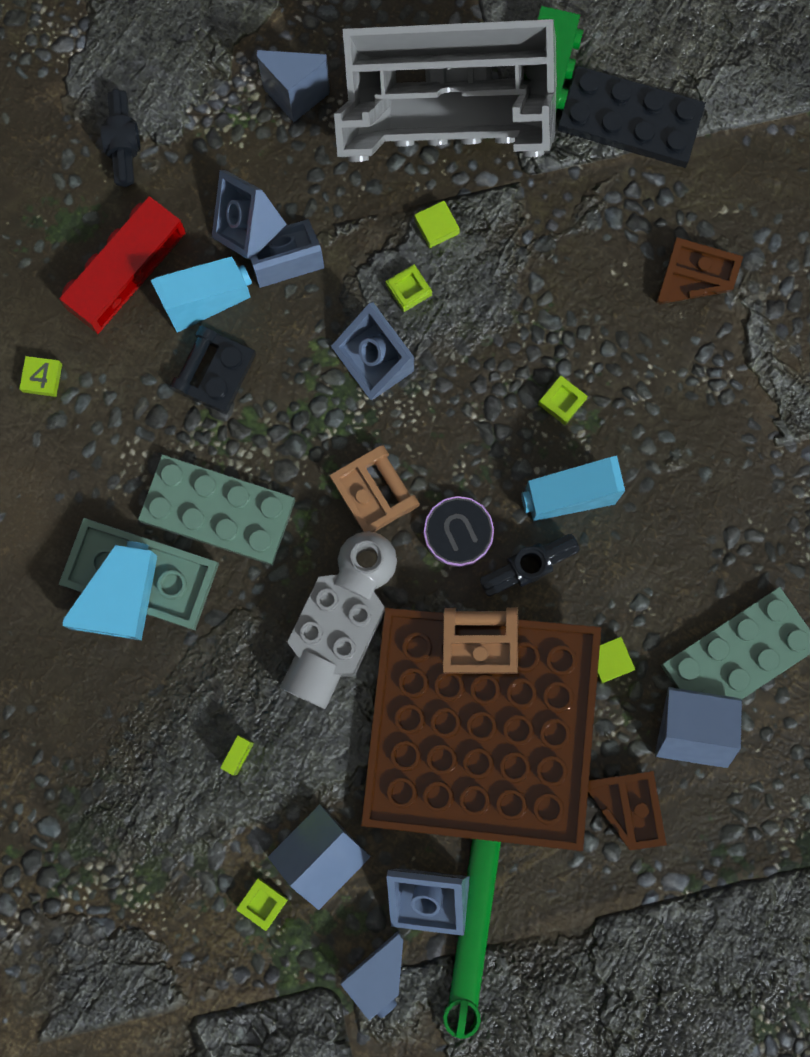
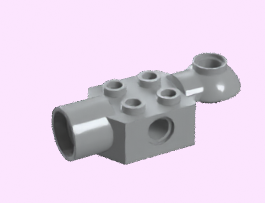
[280,531,397,709]

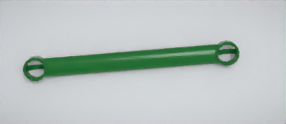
[443,839,501,1039]

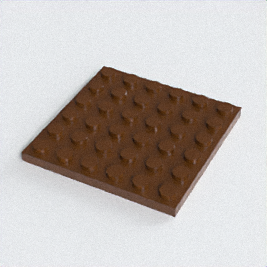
[361,608,601,851]

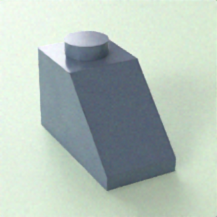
[340,930,403,1021]

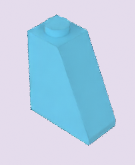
[151,256,252,333]
[521,456,625,521]
[62,541,157,641]

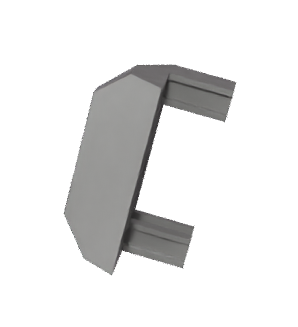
[334,19,557,162]

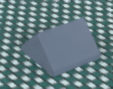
[257,50,330,122]
[212,170,287,259]
[251,219,324,288]
[331,302,414,400]
[655,687,742,768]
[268,804,371,910]
[387,868,470,936]

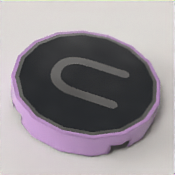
[424,496,494,567]

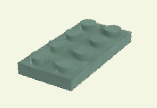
[138,455,295,566]
[59,518,219,631]
[661,587,810,700]

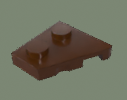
[656,237,743,304]
[588,771,667,850]

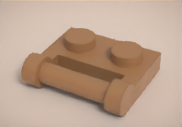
[330,445,420,532]
[443,607,518,674]

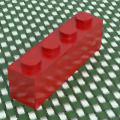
[59,196,186,334]

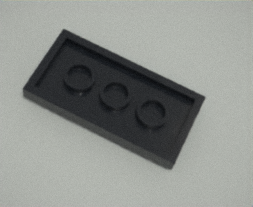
[557,65,706,168]

